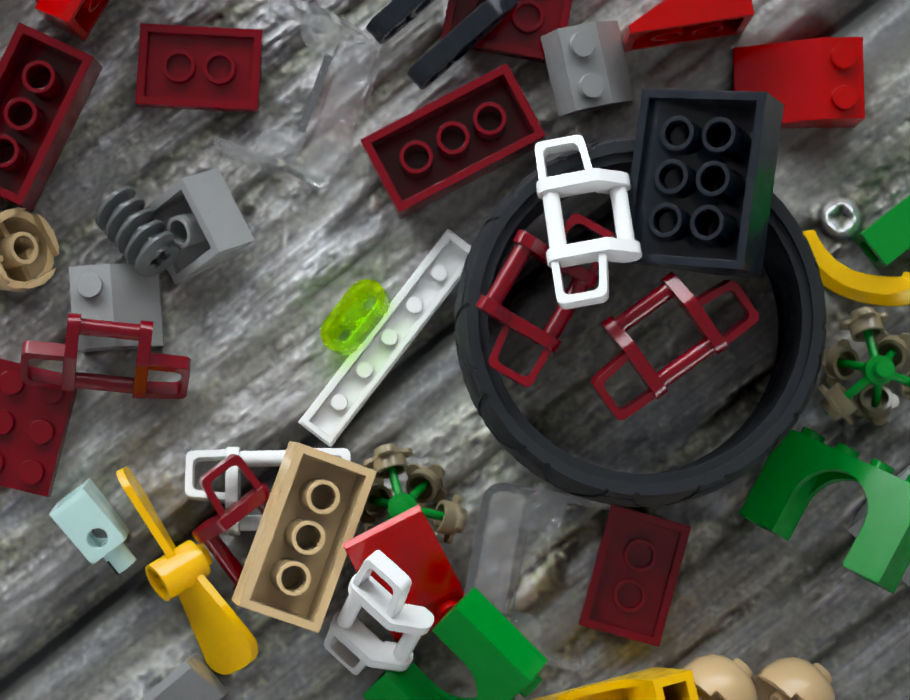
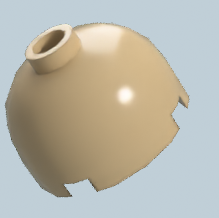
[0,207,59,292]
[683,654,758,700]
[752,657,835,700]

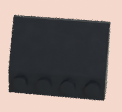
[627,89,784,279]

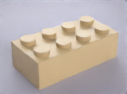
[231,441,377,633]

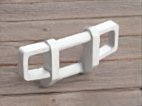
[535,135,642,310]
[185,447,351,536]
[324,550,434,675]

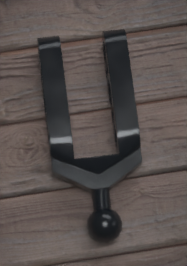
[366,0,517,90]

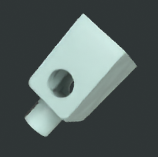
[49,478,137,575]

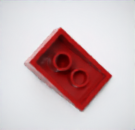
[622,0,754,52]
[732,37,865,129]
[342,504,466,643]

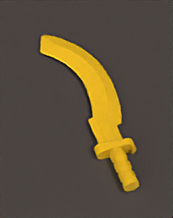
[802,230,910,306]

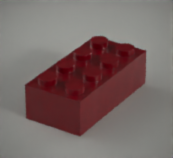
[0,22,103,212]
[360,63,546,219]

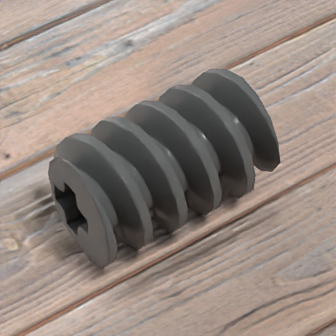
[95,185,180,277]

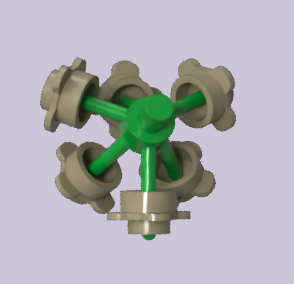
[819,307,910,427]
[353,443,467,544]

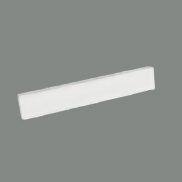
[298,229,471,447]

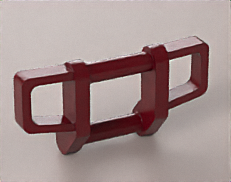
[475,213,615,388]
[591,271,759,420]
[20,313,191,399]
[192,454,271,591]

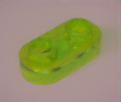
[320,279,390,355]

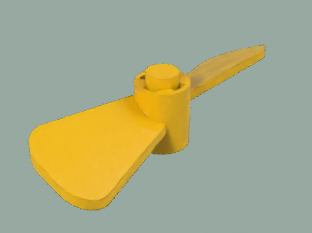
[116,466,258,675]

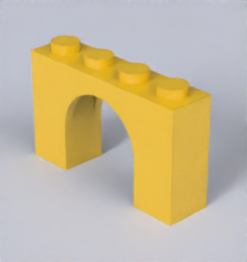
[532,667,699,700]

